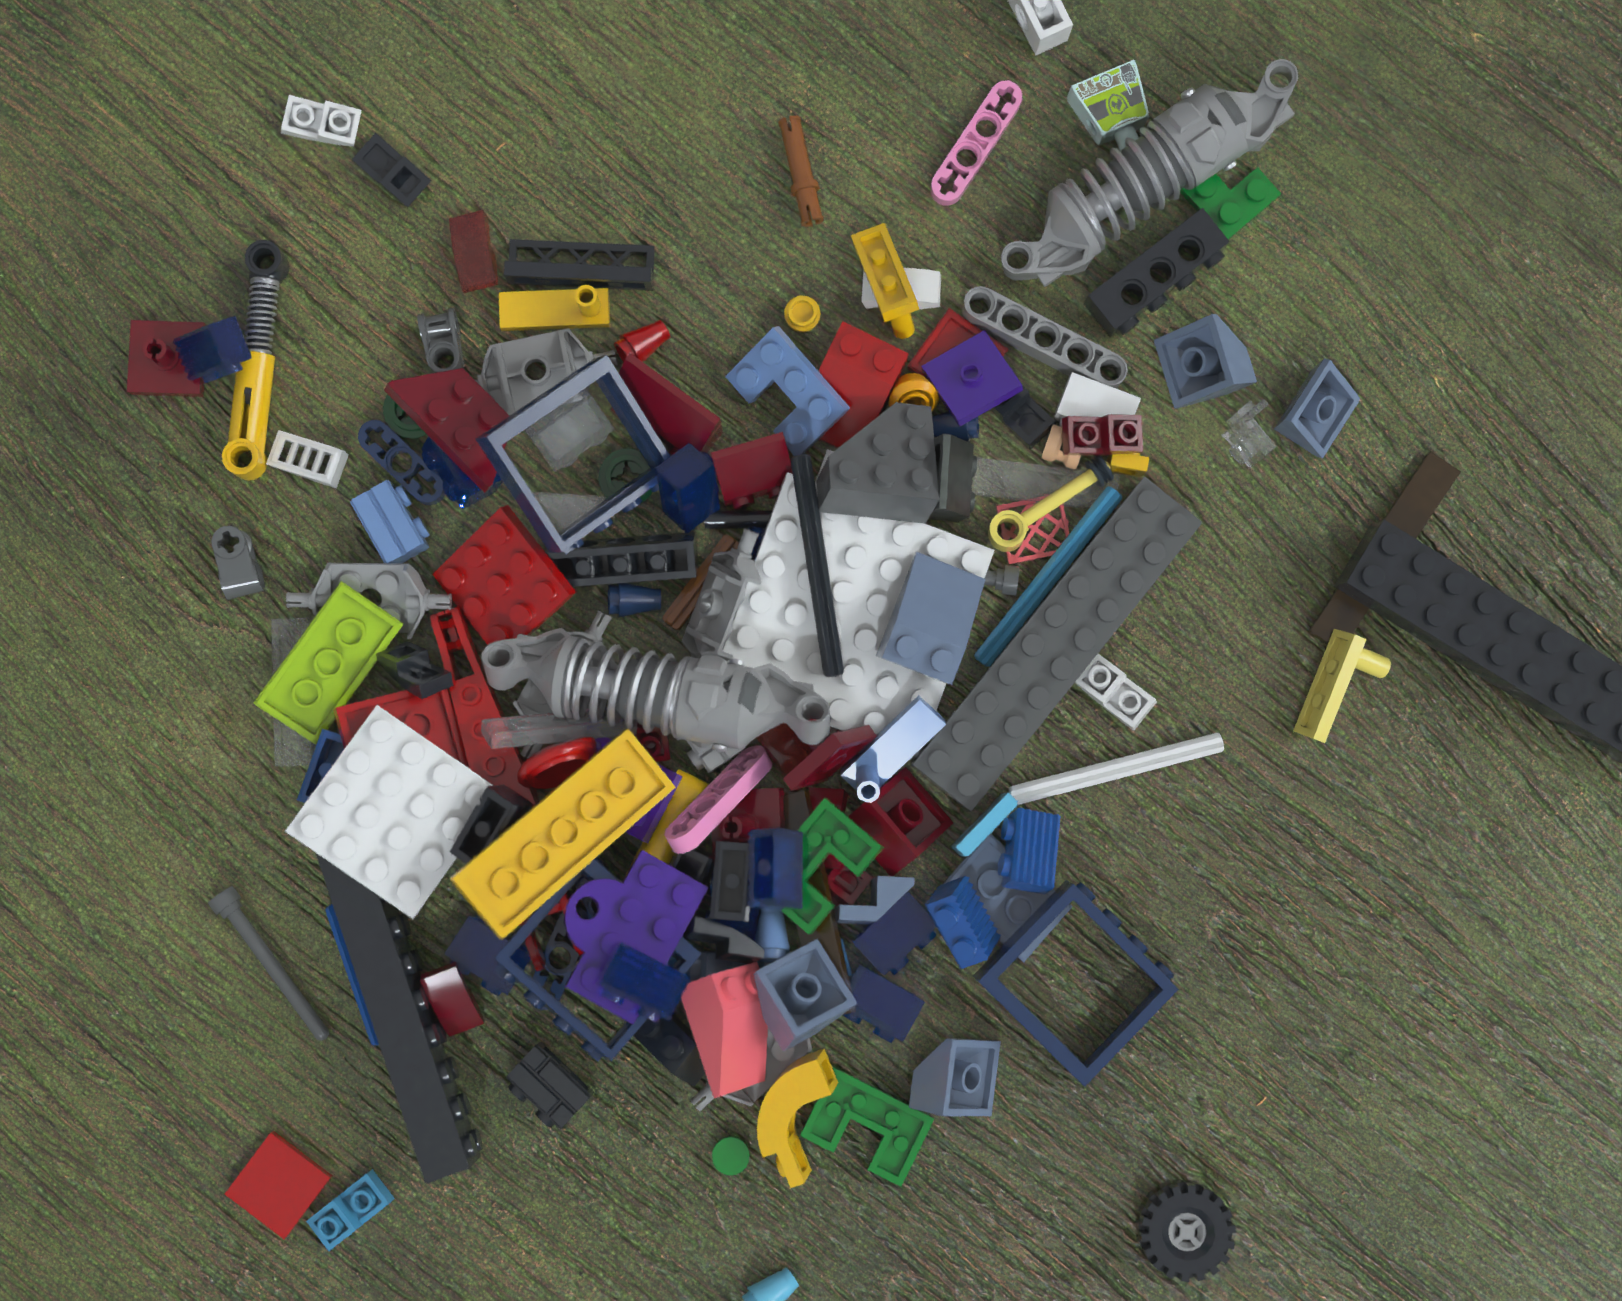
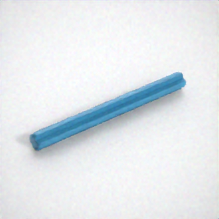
[974,486,1122,667]

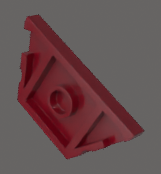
[384,368,509,493]

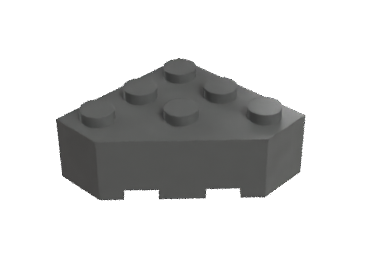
[816,402,940,523]

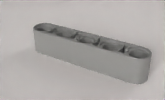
[961,286,1128,389]

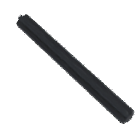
[790,454,844,677]

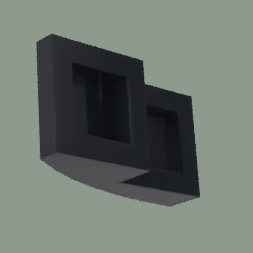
[352,133,432,208]
[991,385,1056,450]
[376,641,454,699]
[682,917,765,964]

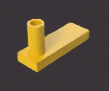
[851,223,919,339]
[499,285,610,331]

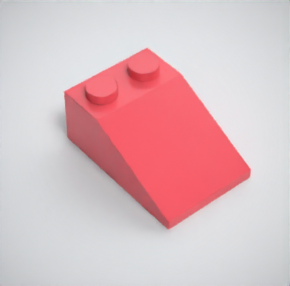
[678,962,768,1099]

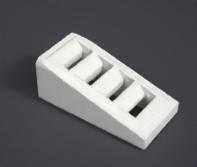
[266,430,348,489]

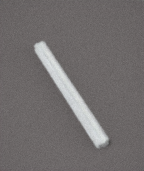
[1009,733,1224,805]

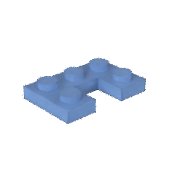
[725,326,850,456]

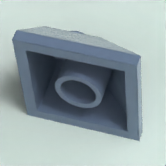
[1154,314,1257,409]
[754,939,857,1052]
[909,1038,1001,1116]

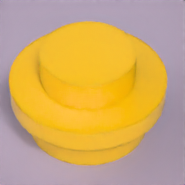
[784,295,821,332]

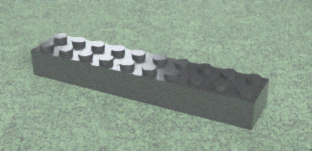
[910,476,1203,812]

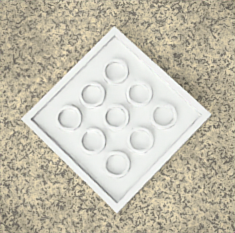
[285,705,493,919]

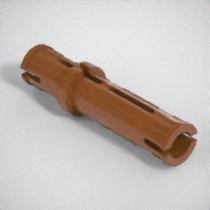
[778,115,824,227]

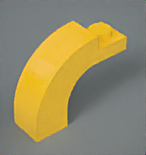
[757,1049,838,1188]

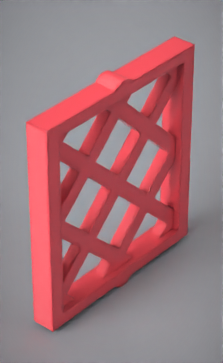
[996,496,1070,565]

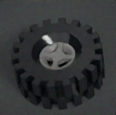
[1135,1179,1236,1282]

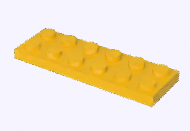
[450,729,676,939]

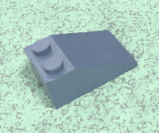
[876,552,985,685]

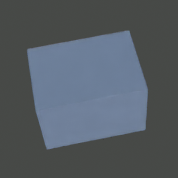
[1274,358,1361,459]

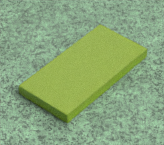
[253,581,403,745]

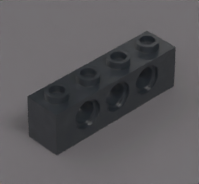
[1083,208,1230,337]
[545,532,698,587]

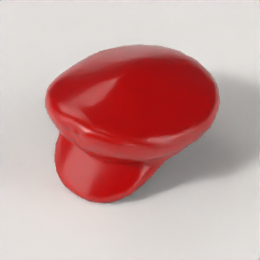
[517,736,597,789]

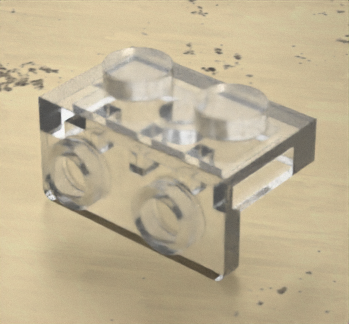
[1222,399,1277,468]

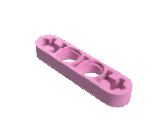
[931,81,1022,206]
[664,745,773,854]

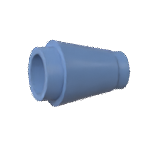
[754,906,790,963]

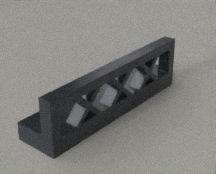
[504,239,655,291]

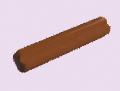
[662,535,739,630]

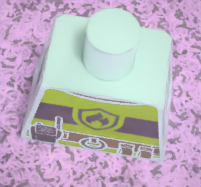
[1067,60,1149,151]

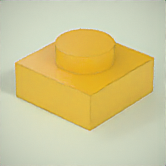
[1107,453,1149,478]

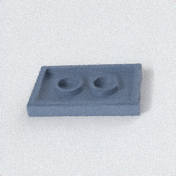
[943,833,1073,962]

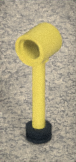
[988,455,1114,552]

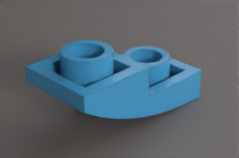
[306,1169,395,1251]

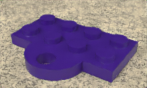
[564,850,708,1024]

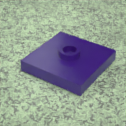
[921,330,1023,427]

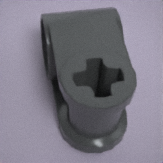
[417,307,465,373]
[211,526,265,600]

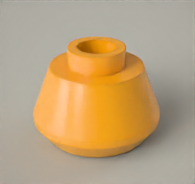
[889,373,939,412]

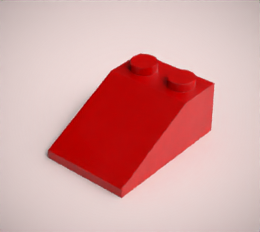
[819,321,909,449]

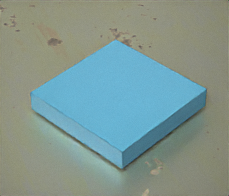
[950,792,1018,856]

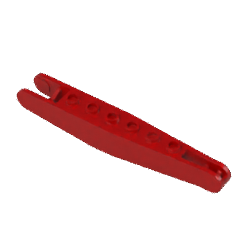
[430,606,583,971]

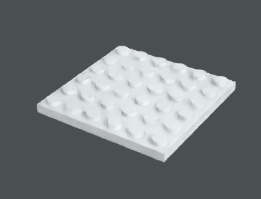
[722,472,995,757]

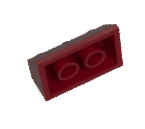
[609,353,723,467]

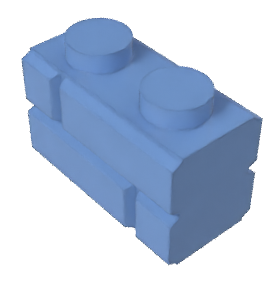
[350,480,430,563]

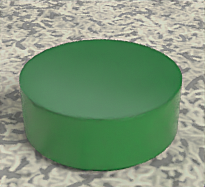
[712,1135,750,1175]

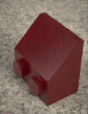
[711,432,792,509]
[848,767,953,877]

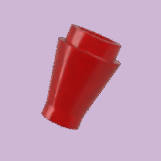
[614,320,671,363]

